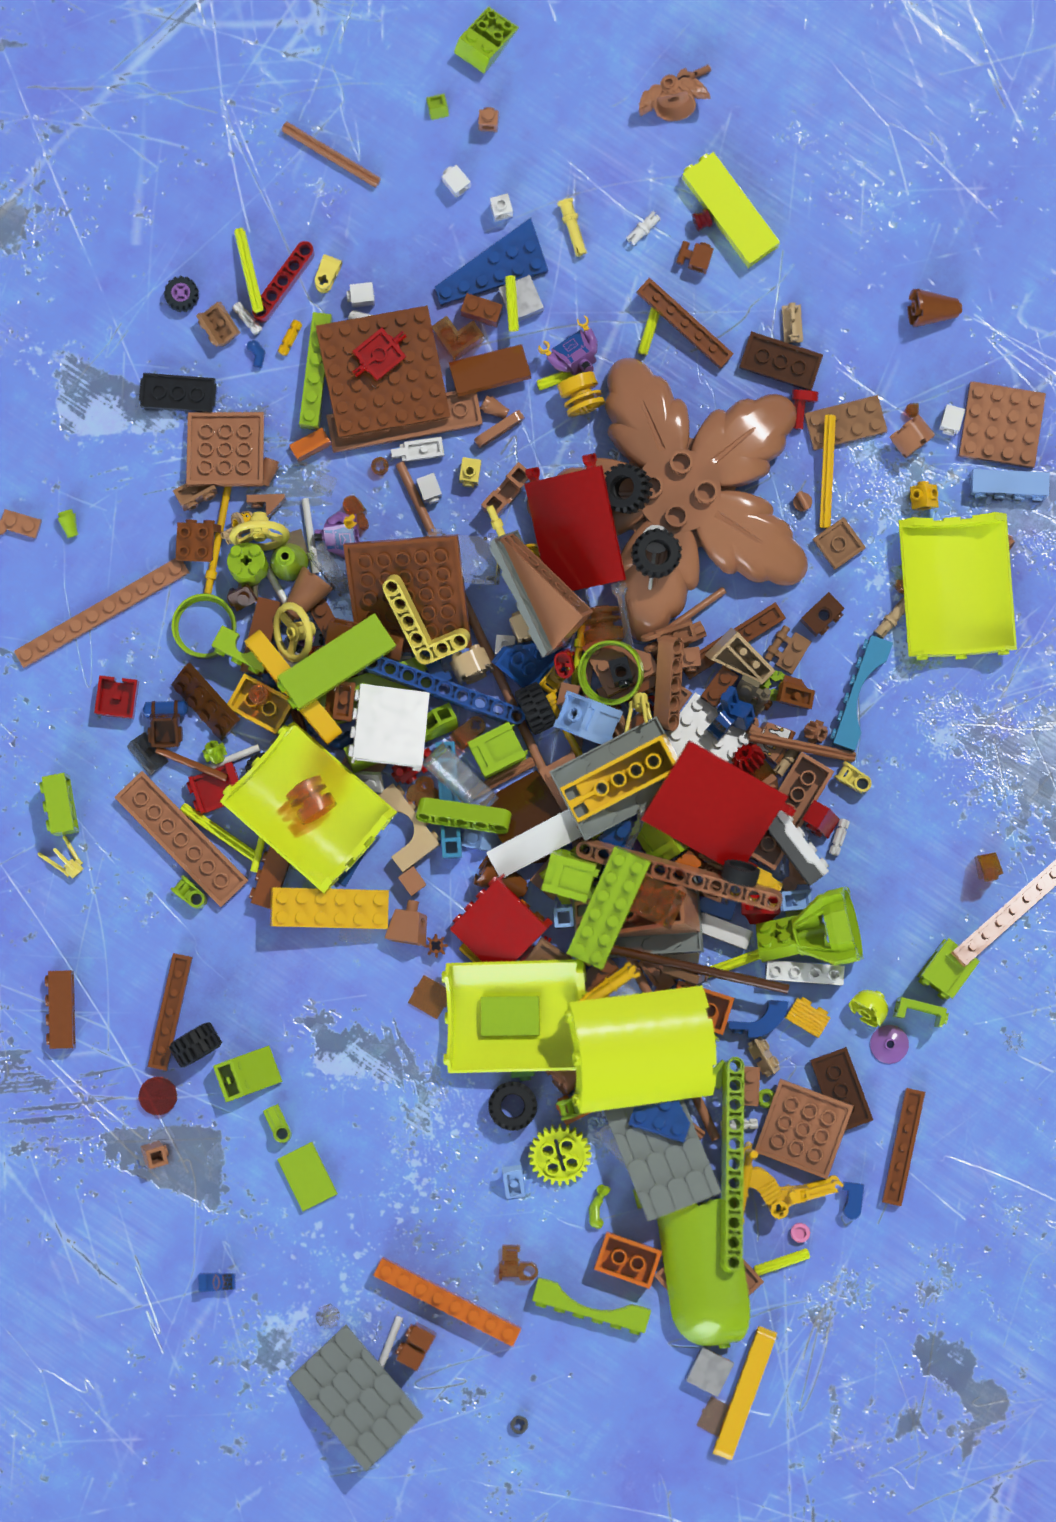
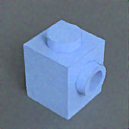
[553,904,574,929]

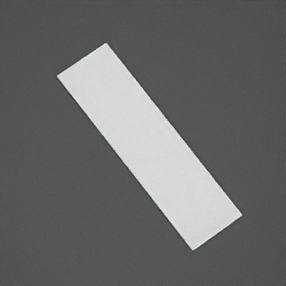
[486,809,582,877]

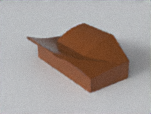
[776,675,815,709]
[325,682,356,722]

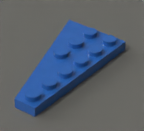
[435,217,548,306]

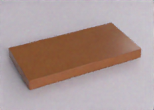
[448,344,531,397]

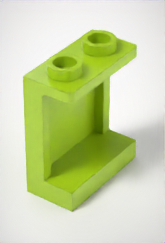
[893,997,949,1028]

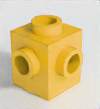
[910,481,939,511]

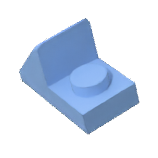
[461,829,501,851]
[781,889,812,912]
[502,1165,525,1199]

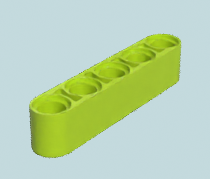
[415,797,512,834]

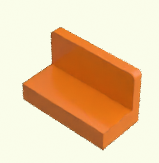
[289,427,332,463]

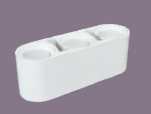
[701,912,753,950]

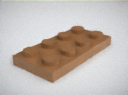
[804,395,887,451]

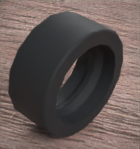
[721,859,760,887]

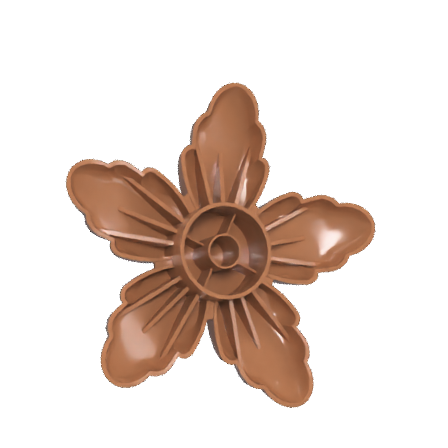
[527,358,808,642]

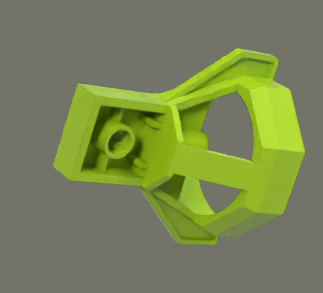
[756,886,864,965]

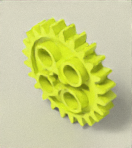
[528,1123,591,1186]

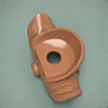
[639,75,711,121]

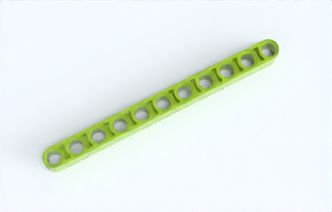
[720,1057,744,1273]

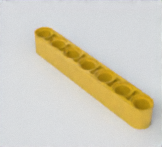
[244,629,343,745]
[712,1326,777,1460]

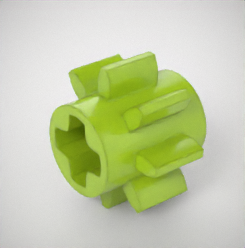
[202,740,227,764]

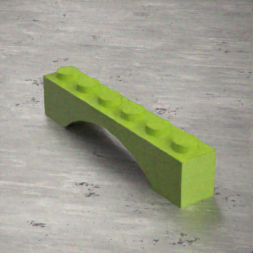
[299,312,333,430]
[344,703,459,773]
[532,1277,651,1335]

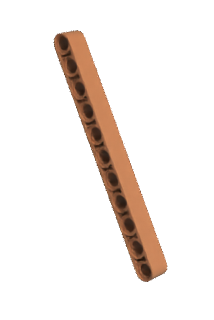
[576,838,783,911]

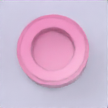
[790,1223,810,1243]

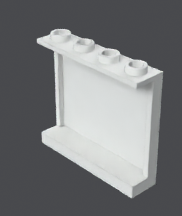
[348,684,430,771]

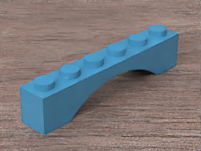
[830,635,893,752]
[435,741,462,859]

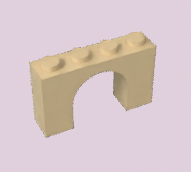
[378,783,440,873]

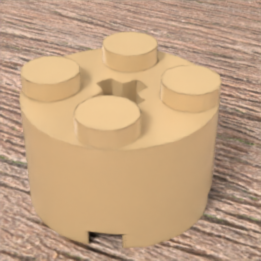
[450,644,494,686]

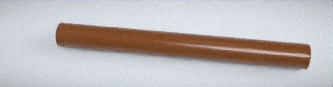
[155,747,228,782]

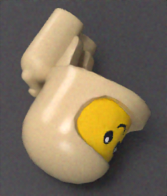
[220,511,252,545]

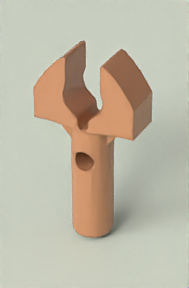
[677,65,711,80]

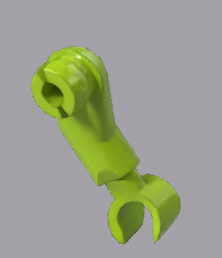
[589,1185,611,1229]

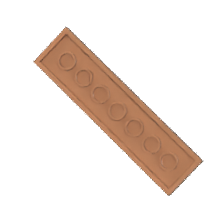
[326,391,483,453]
[114,771,249,907]

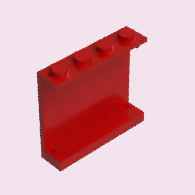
[450,874,553,962]

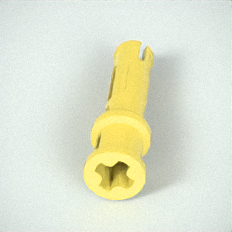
[557,198,587,257]

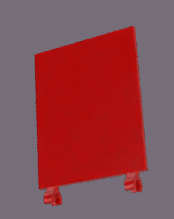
[525,453,626,591]
[641,740,796,867]

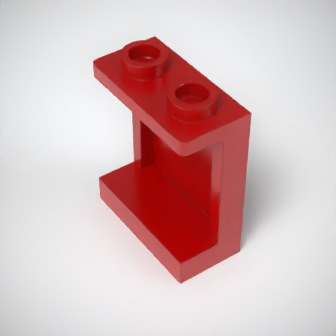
[187,761,239,814]

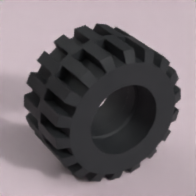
[604,463,653,514]
[631,528,682,579]
[515,682,556,735]
[169,1022,222,1067]
[488,1082,537,1131]

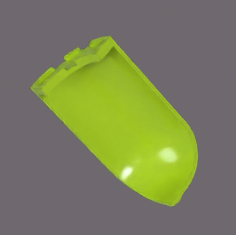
[657,1198,750,1349]

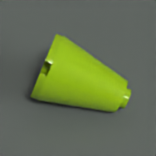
[270,543,308,581]

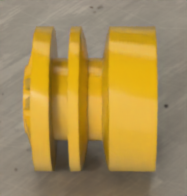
[557,371,605,417]

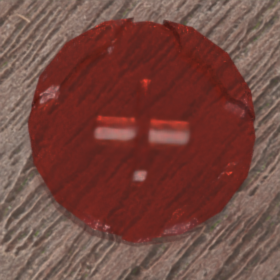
[139,1077,178,1115]

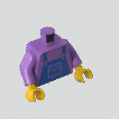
[538,315,598,375]
[314,511,360,559]

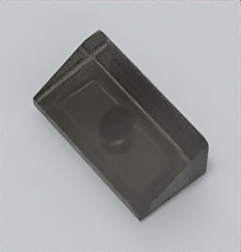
[127,732,169,776]

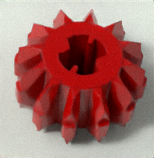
[731,742,765,774]

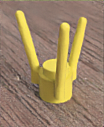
[624,693,652,733]
[37,835,84,879]

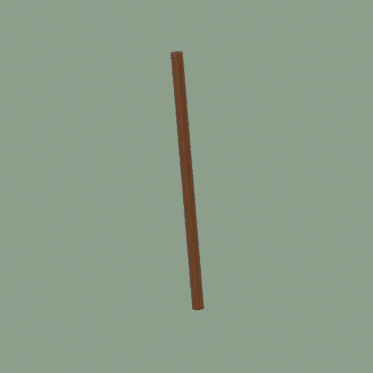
[611,945,789,994]

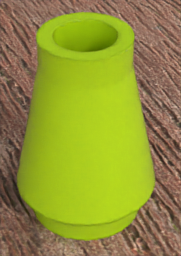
[57,509,78,538]

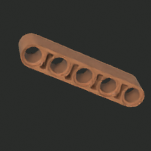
[654,635,684,731]

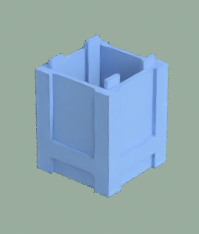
[553,690,623,745]

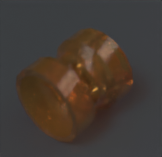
[248,685,269,706]

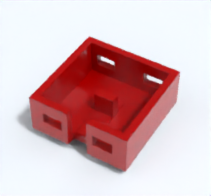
[94,675,139,719]

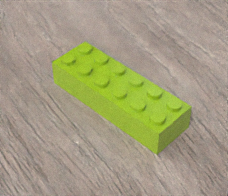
[567,845,652,970]

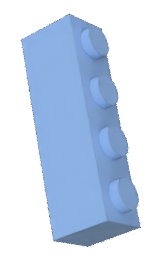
[970,469,1050,501]

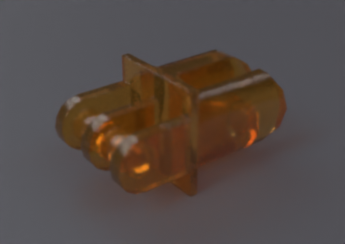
[343,495,369,530]

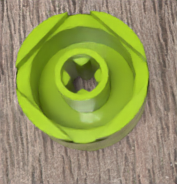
[227,542,269,586]

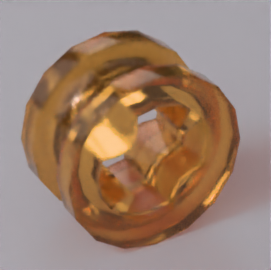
[371,457,389,475]

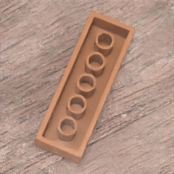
[750,751,835,871]

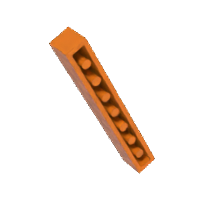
[373,1257,522,1347]

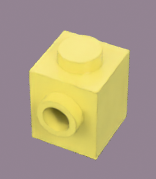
[459,457,482,488]

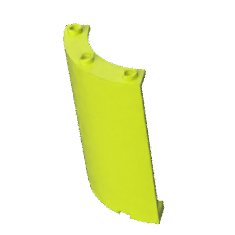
[899,512,1017,660]
[220,721,397,893]
[442,959,587,1073]
[564,986,717,1113]

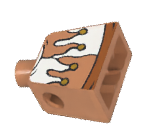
[746,722,796,765]

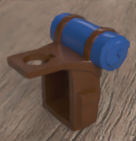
[143,700,188,748]

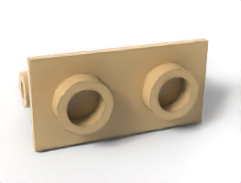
[782,303,803,343]
[747,1036,780,1077]

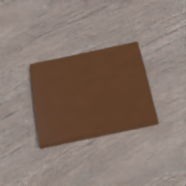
[479,770,562,844]

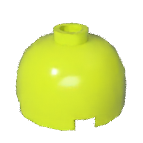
[849,990,888,1027]

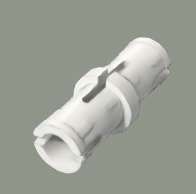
[626,211,661,246]

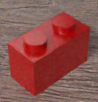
[802,800,840,839]

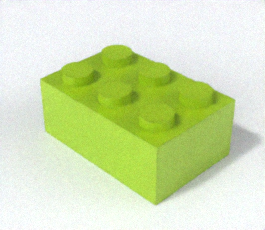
[39,773,79,836]

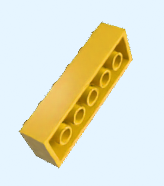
[270,887,389,929]

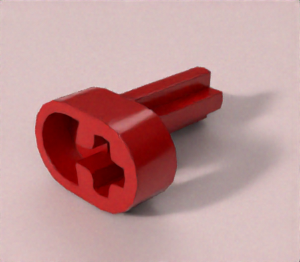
[791,390,819,429]
[554,648,575,678]

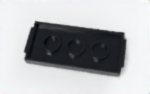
[139,373,217,412]

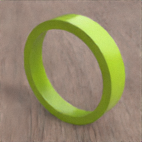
[171,594,237,659]
[578,640,644,705]

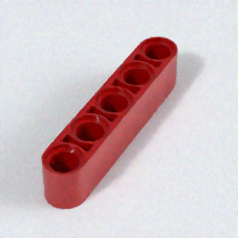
[252,241,314,323]

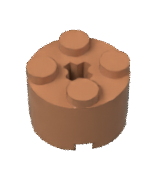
[889,415,935,458]

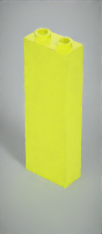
[682,152,780,268]

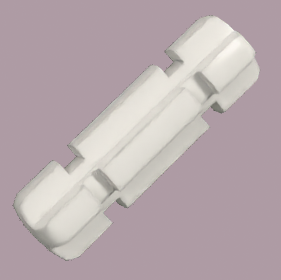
[232,302,262,335]
[829,818,850,856]
[720,1118,758,1131]

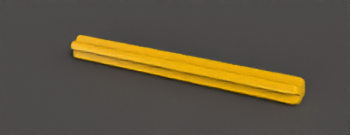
[819,414,836,528]

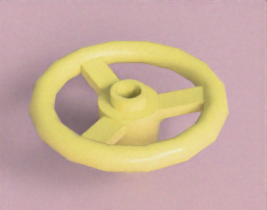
[229,512,290,551]
[273,602,316,662]

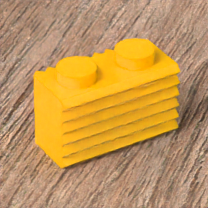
[784,997,830,1038]

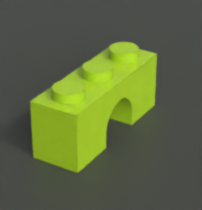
[211,625,266,675]

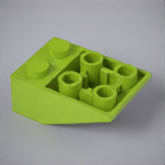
[454,6,519,73]
[213,1045,283,1102]

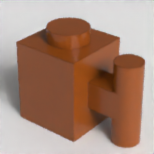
[676,241,714,274]

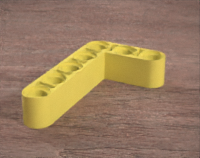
[383,574,470,665]

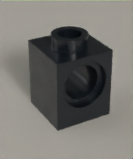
[608,656,634,688]

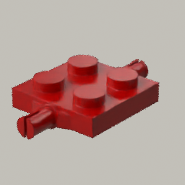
[352,327,407,381]

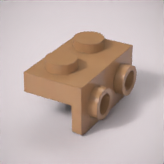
[196,302,240,347]
[173,483,218,512]

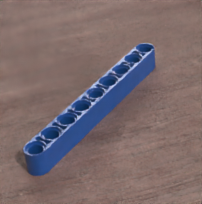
[364,657,525,727]

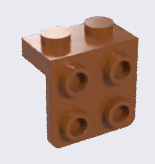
[176,519,221,562]

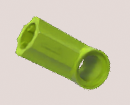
[263,1104,292,1143]

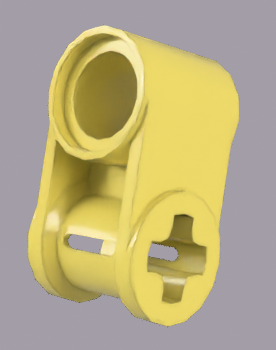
[315,254,342,293]
[834,761,871,794]

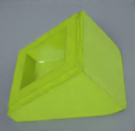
[426,94,449,120]

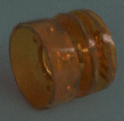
[582,605,624,645]
[286,775,337,825]

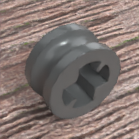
[511,1416,528,1434]

